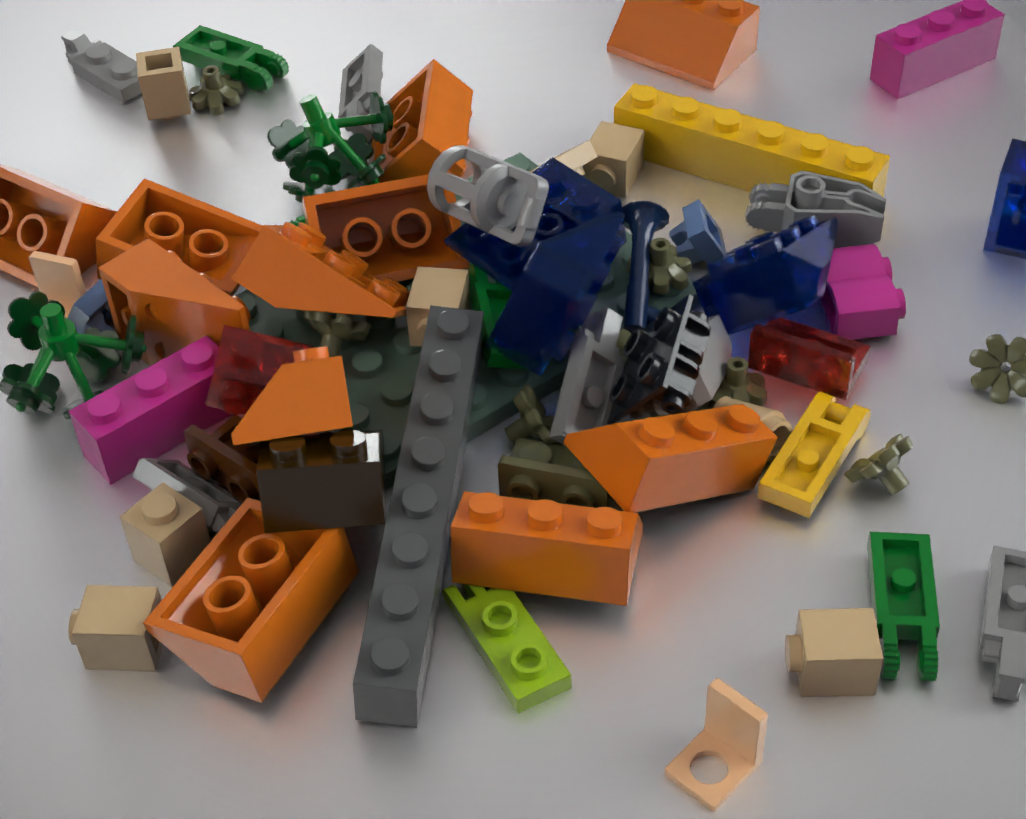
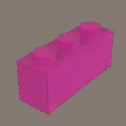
[870,0,1005,100]
[69,335,245,485]

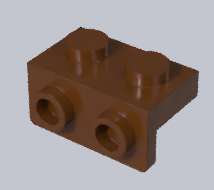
[183,414,260,503]

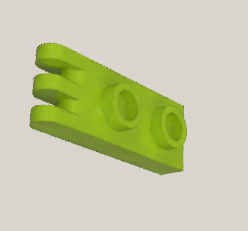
[442,584,572,714]

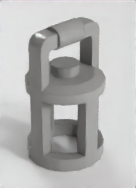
[427,145,549,247]

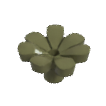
[189,65,245,115]
[626,238,692,294]
[304,310,371,357]
[969,334,1026,404]
[709,357,767,409]
[504,384,563,446]
[844,434,913,496]

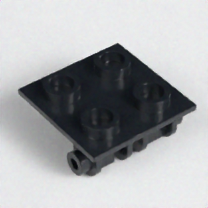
[607,294,711,425]

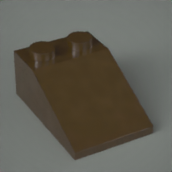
[256,429,385,533]

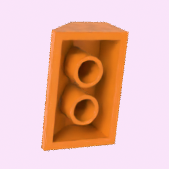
[607,0,760,90]
[368,59,473,183]
[0,164,117,287]
[302,170,469,282]
[231,346,353,445]
[563,404,778,513]
[450,491,643,606]
[143,497,359,703]

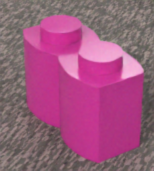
[813,244,906,342]

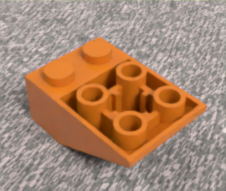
[232,222,410,318]
[98,238,261,386]

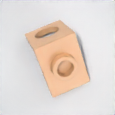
[29,251,86,318]
[665,678,768,812]

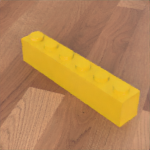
[614,83,890,197]

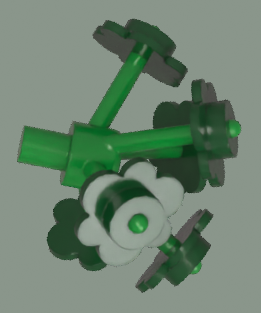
[267,91,394,203]
[0,291,147,419]

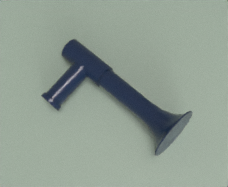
[618,201,670,334]

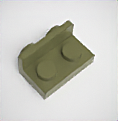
[497,437,614,508]

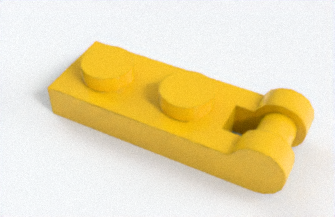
[757,391,871,518]

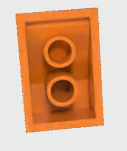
[96,178,263,296]

